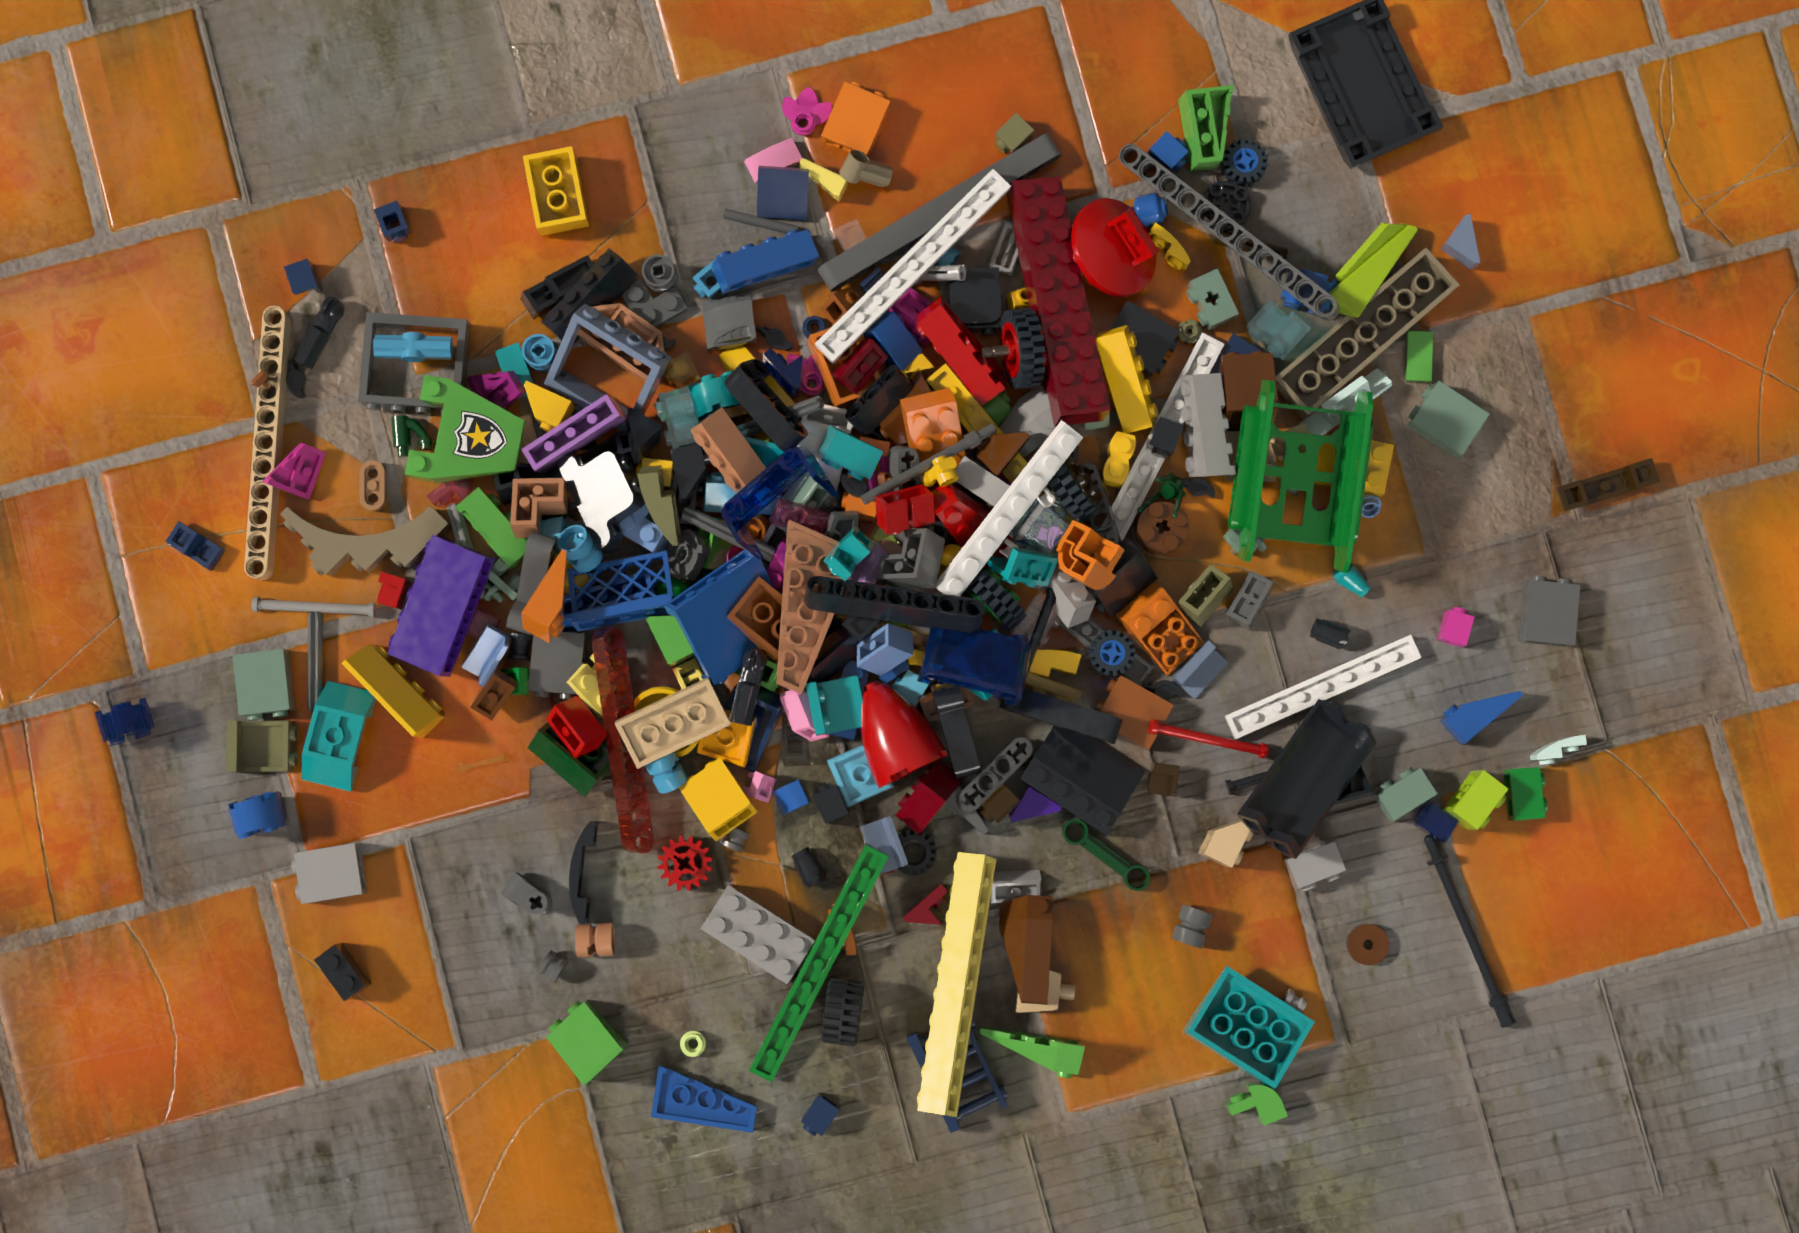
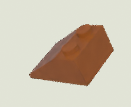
[727,577,782,664]

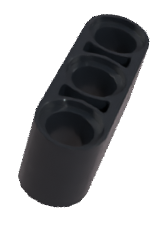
[845,365,914,436]

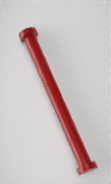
[1148,719,1269,759]

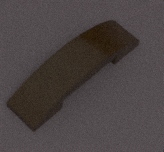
[1556,458,1660,512]

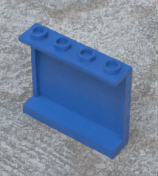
[664,549,775,686]

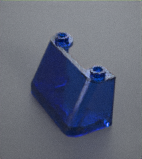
[917,627,1032,706]

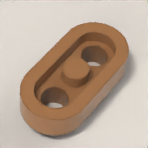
[359,460,387,511]

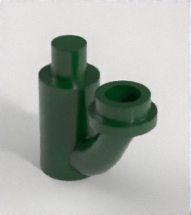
[391,415,437,458]

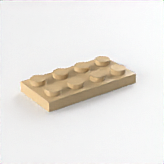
[615,677,731,769]

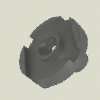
[666,529,710,581]

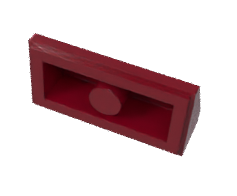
[833,338,888,394]

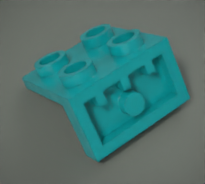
[986,548,1058,588]
[806,676,863,736]

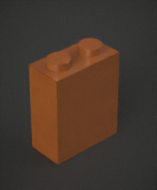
[1094,675,1174,750]

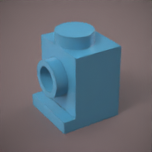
[693,258,721,299]

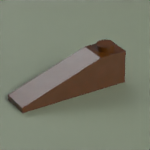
[999,895,1053,1005]

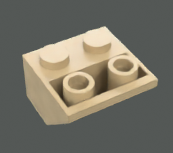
[1198,819,1254,868]

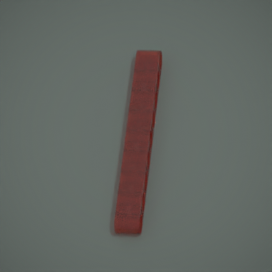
[592,627,654,853]

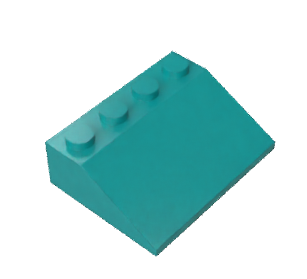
[1182,966,1315,1089]

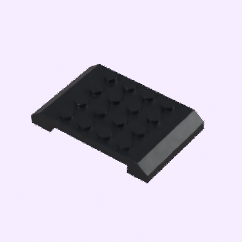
[1288,0,1443,169]

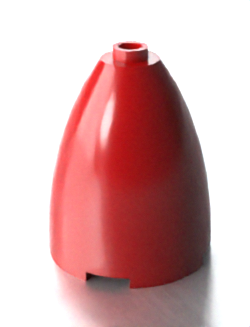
[860,681,948,789]

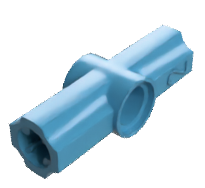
[373,332,453,362]

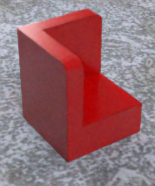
[377,572,410,610]

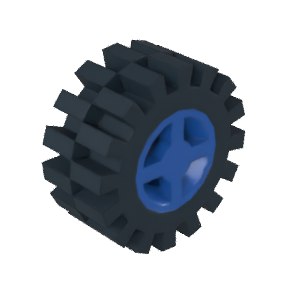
[1221,138,1268,187]
[1088,630,1136,677]

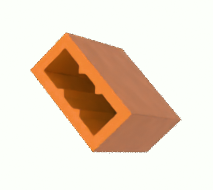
[821,82,891,157]

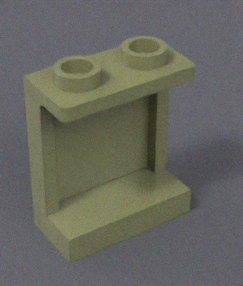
[226,720,298,772]

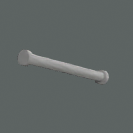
[252,597,376,618]

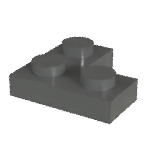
[621,278,688,328]

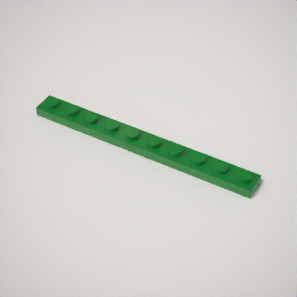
[749,843,889,1082]

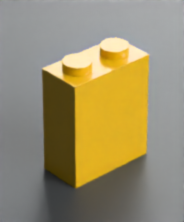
[679,758,758,841]

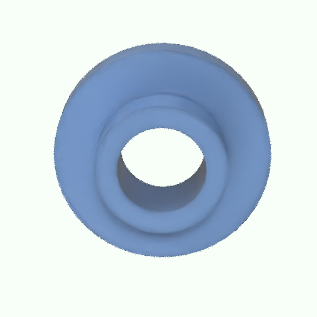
[1361,494,1382,518]

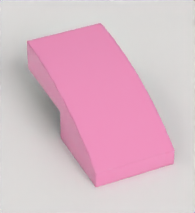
[744,138,803,183]

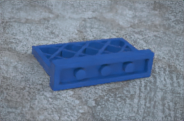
[567,550,674,632]

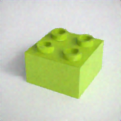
[1441,770,1508,830]

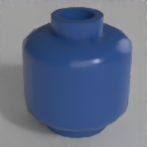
[1131,193,1168,227]

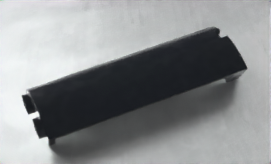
[1237,699,1376,859]

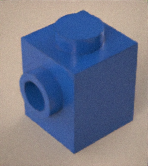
[1148,131,1189,173]

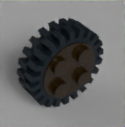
[1034,455,1100,524]

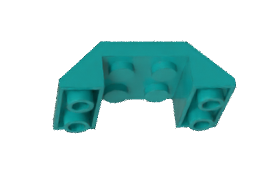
[302,681,376,792]

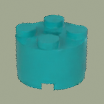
[687,370,741,421]

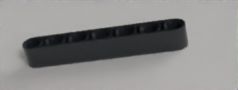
[804,576,985,633]

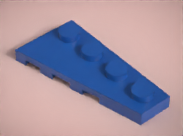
[651,1065,757,1133]

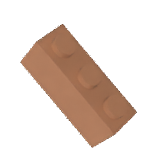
[690,407,767,493]

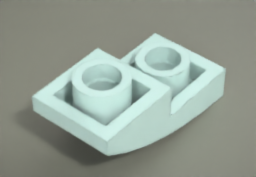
[1530,735,1587,765]

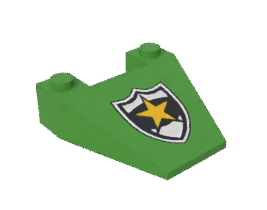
[404,375,526,483]

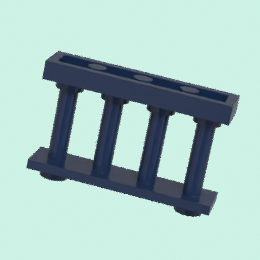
[907,1019,1009,1133]

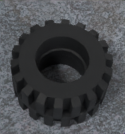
[821,978,864,1047]

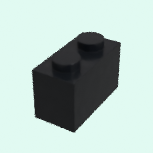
[314,943,372,1001]

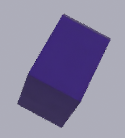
[1009,787,1061,823]

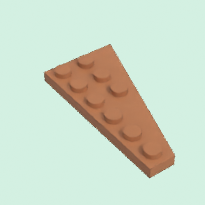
[776,520,849,694]

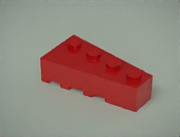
[916,297,1005,407]
[931,483,1023,569]

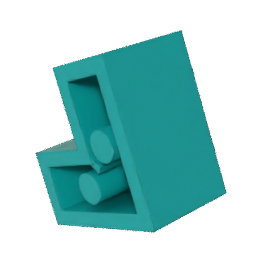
[817,425,883,481]

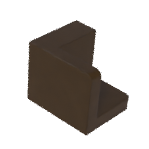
[1148,762,1180,797]

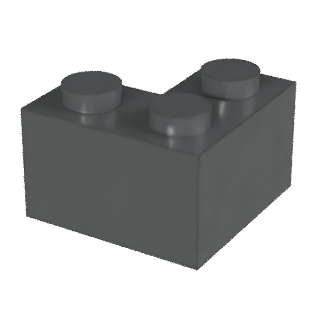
[876,528,945,589]

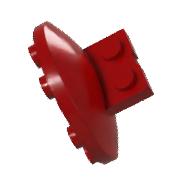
[1071,198,1159,297]

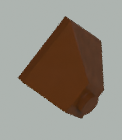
[976,430,1034,475]

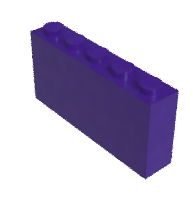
[387,535,495,677]

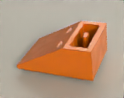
[1115,582,1205,676]

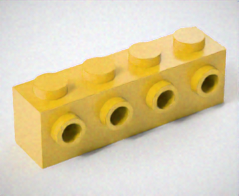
[1095,325,1158,433]

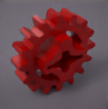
[657,836,713,891]

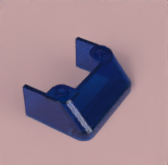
[722,446,838,560]

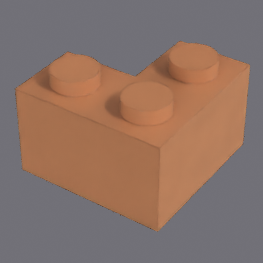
[510,478,569,538]

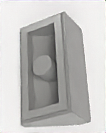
[990,870,1042,903]

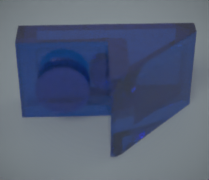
[762,348,803,400]

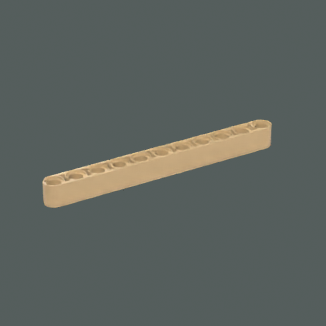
[244,305,291,581]

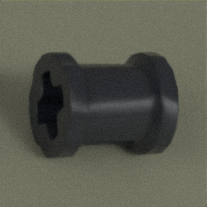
[507,633,533,661]

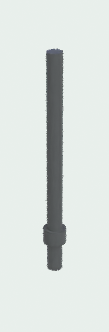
[861,423,997,505]

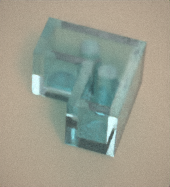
[1246,300,1311,360]
[655,387,699,449]

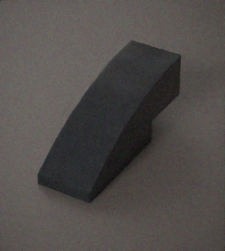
[520,255,594,320]

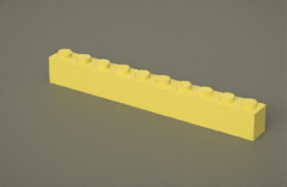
[917,852,996,1117]

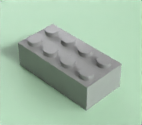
[700,884,816,984]

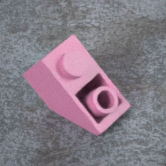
[779,690,829,741]

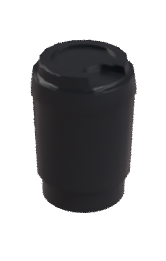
[1309,618,1351,649]
[791,847,826,888]

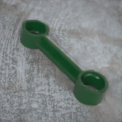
[1062,819,1150,891]

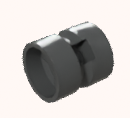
[642,254,678,294]
[1171,904,1214,949]

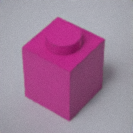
[1436,607,1474,648]

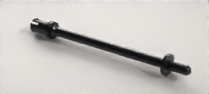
[1424,835,1517,1028]

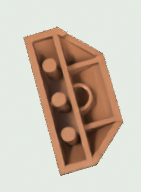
[577,303,665,382]

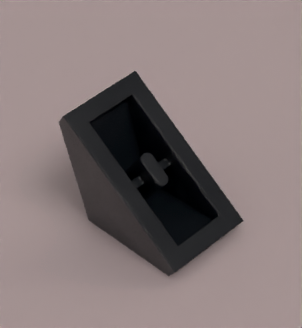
[625,408,662,464]

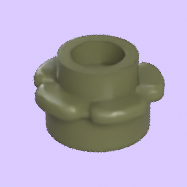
[1178,319,1202,344]

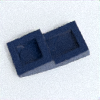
[165,521,226,571]

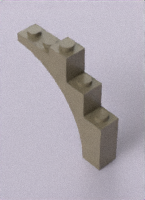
[280,506,451,577]

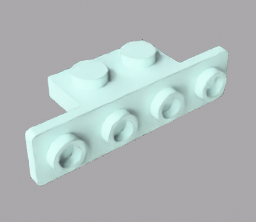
[1298,369,1392,436]

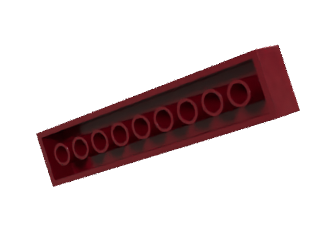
[1006,176,1110,427]

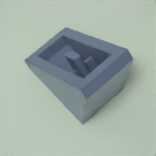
[1440,214,1480,269]

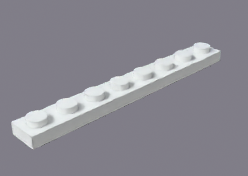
[935,420,1083,596]
[1224,635,1421,739]

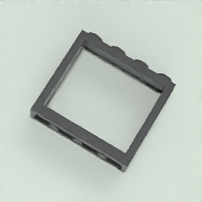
[358,312,471,415]

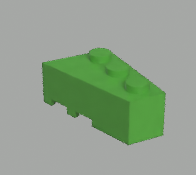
[1178,85,1234,172]
[455,487,528,570]

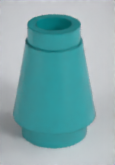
[1332,563,1371,597]

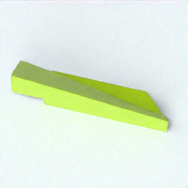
[1329,223,1418,318]

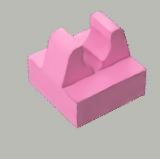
[743,771,777,803]

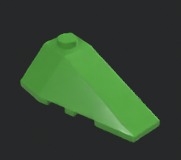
[979,1026,1085,1078]

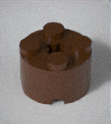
[1135,502,1189,555]

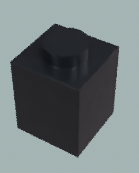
[1147,416,1184,459]
[813,783,849,824]

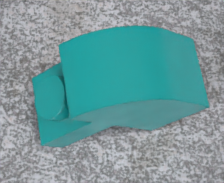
[823,526,874,581]

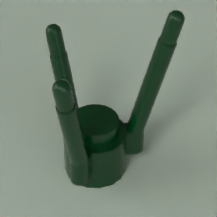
[1137,472,1186,518]

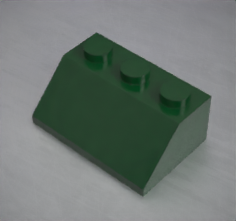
[527,722,624,797]

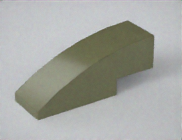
[637,465,682,546]

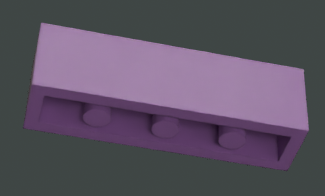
[521,394,626,474]

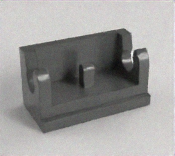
[1226,571,1274,631]

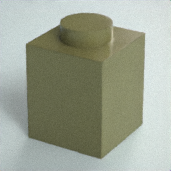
[994,113,1034,154]

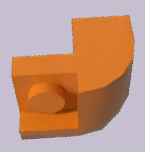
[1056,520,1124,590]

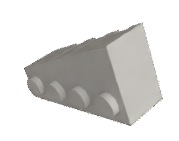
[1181,373,1236,477]

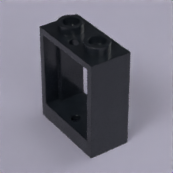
[807,614,859,683]

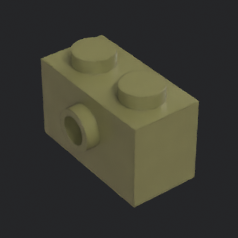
[1178,564,1233,627]

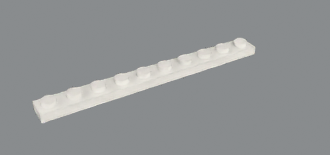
[815,169,1011,363]
[1100,333,1224,543]

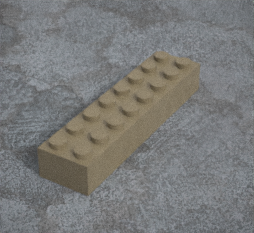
[1275,248,1459,420]

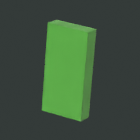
[1405,331,1433,383]

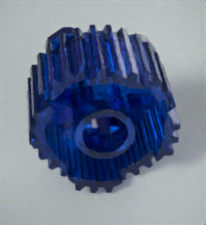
[95,698,155,747]

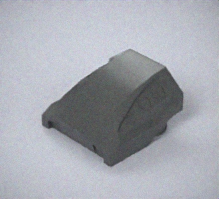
[702,291,757,351]

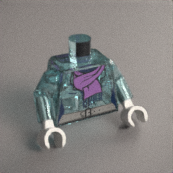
[1000,487,1069,559]

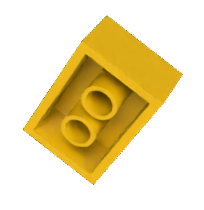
[523,146,590,236]

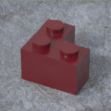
[895,760,963,834]

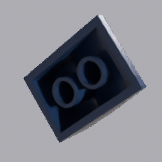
[725,683,784,772]

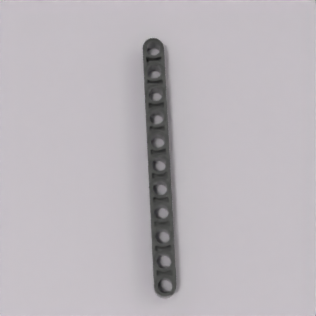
[817,133,1062,292]
[1119,144,1340,321]

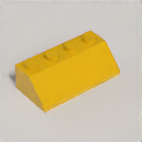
[342,643,445,738]

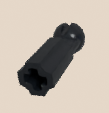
[291,297,345,370]
[729,648,767,726]

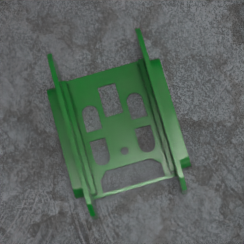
[1228,379,1373,573]

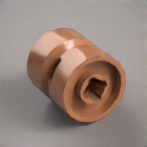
[575,923,615,958]

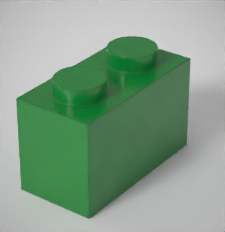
[1503,767,1548,821]

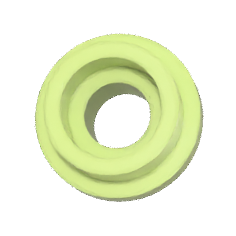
[680,1031,706,1057]

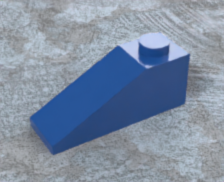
[1440,691,1523,744]

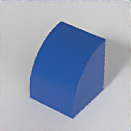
[772,780,810,816]

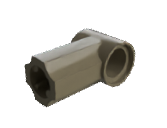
[839,150,893,188]

